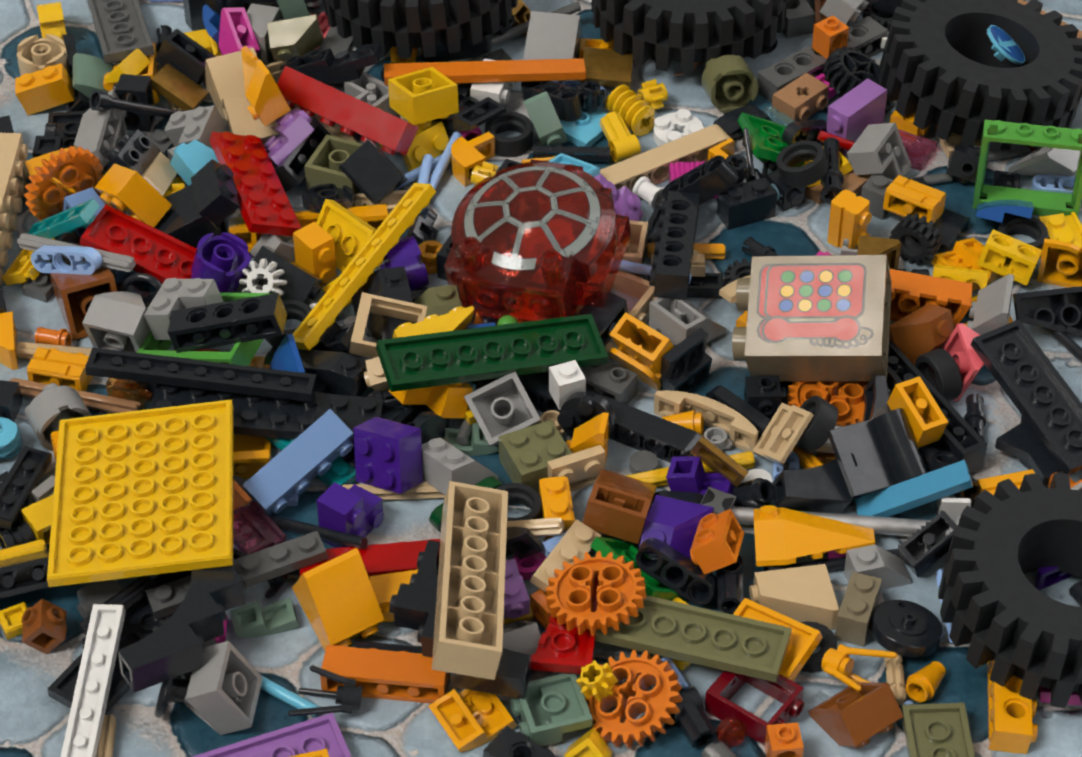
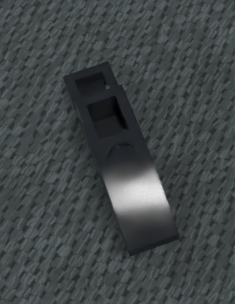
[281,43,384,84]

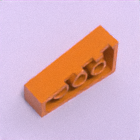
[890,269,972,327]

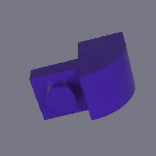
[666,457,734,495]

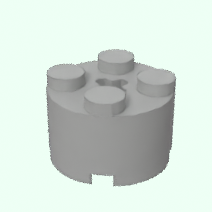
[25,383,91,451]

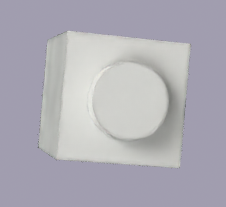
[549,360,586,410]

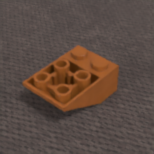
[582,469,657,544]

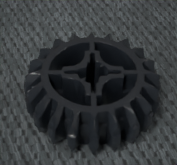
[823,47,886,96]

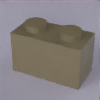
[835,572,882,647]

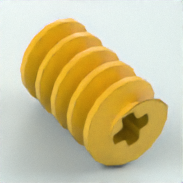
[604,85,655,136]

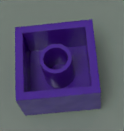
[353,417,423,494]

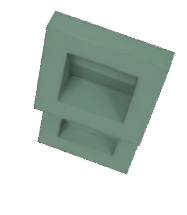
[443,423,499,456]
[230,597,300,638]

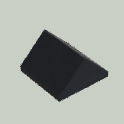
[339,139,408,205]

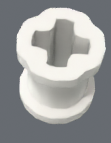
[632,176,665,208]

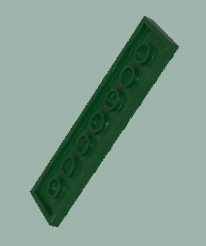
[376,314,609,392]

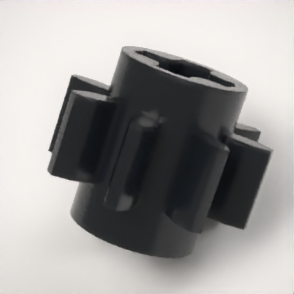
[576,81,606,112]

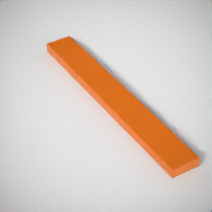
[384,58,586,85]

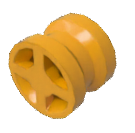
[419,240,443,274]

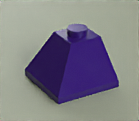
[639,495,714,560]

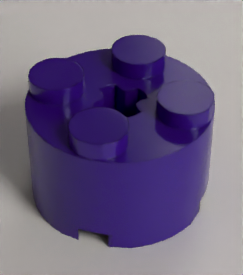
[191,232,251,293]
[380,235,429,291]

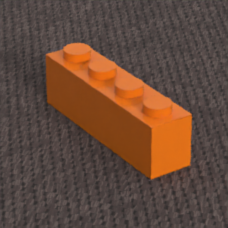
[320,645,450,704]

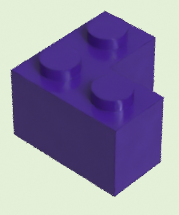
[316,482,384,548]

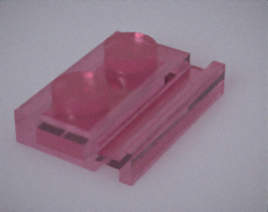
[898,129,937,171]
[233,501,286,555]

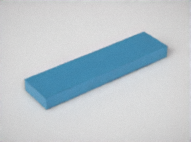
[855,460,973,517]

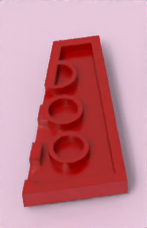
[531,574,599,674]

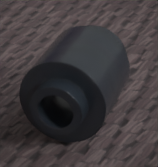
[732,478,775,508]

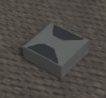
[700,487,736,514]

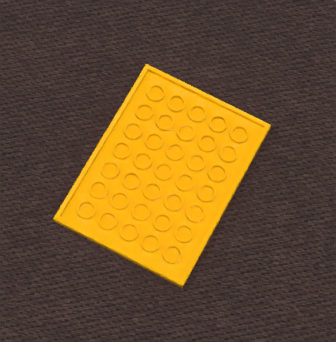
[47,400,234,587]

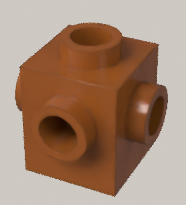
[22,599,67,654]

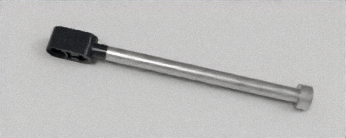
[652,490,960,537]

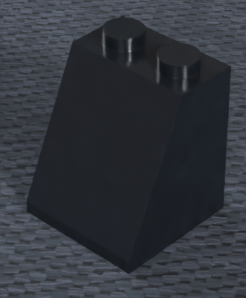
[154,184,228,248]

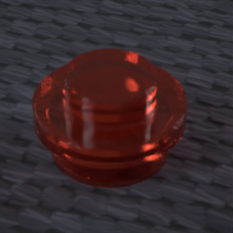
[716,717,746,748]

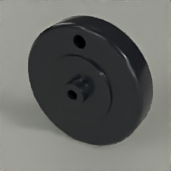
[869,600,944,658]

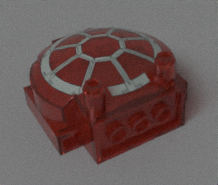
[444,159,631,322]

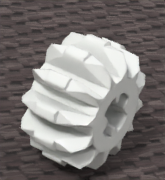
[239,259,287,296]

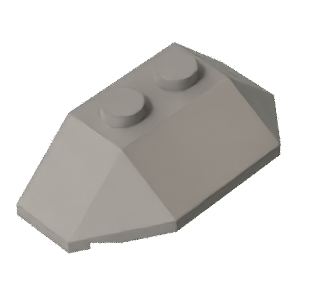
[74,90,127,174]

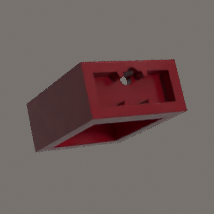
[705,671,805,746]

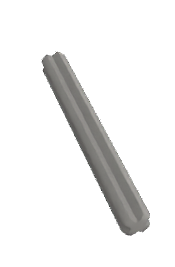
[17,233,136,272]

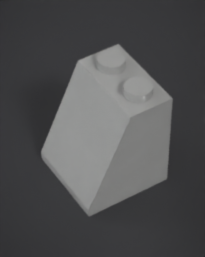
[523,11,583,60]

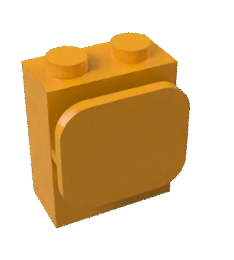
[609,312,674,391]

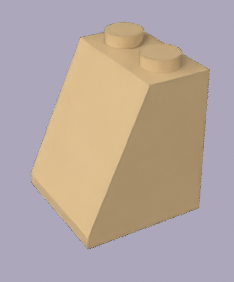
[204,47,257,122]

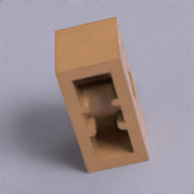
[771,72,829,125]

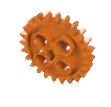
[24,146,104,221]
[786,381,869,427]
[545,551,646,636]
[585,650,683,749]

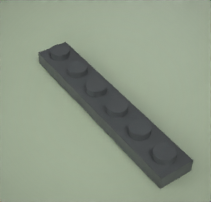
[146,531,328,620]

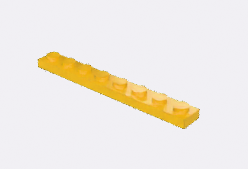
[293,183,436,350]

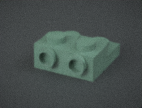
[510,673,593,747]

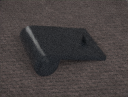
[827,408,928,498]

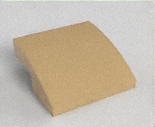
[752,403,814,464]

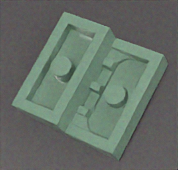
[72,53,114,98]

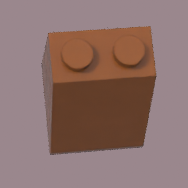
[49,265,118,340]

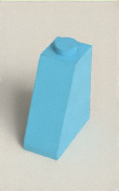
[170,139,219,186]

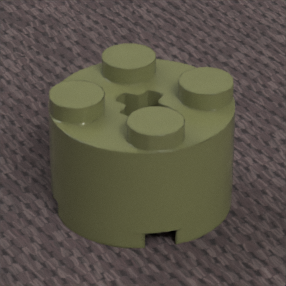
[702,55,758,113]

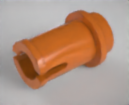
[35,327,72,346]

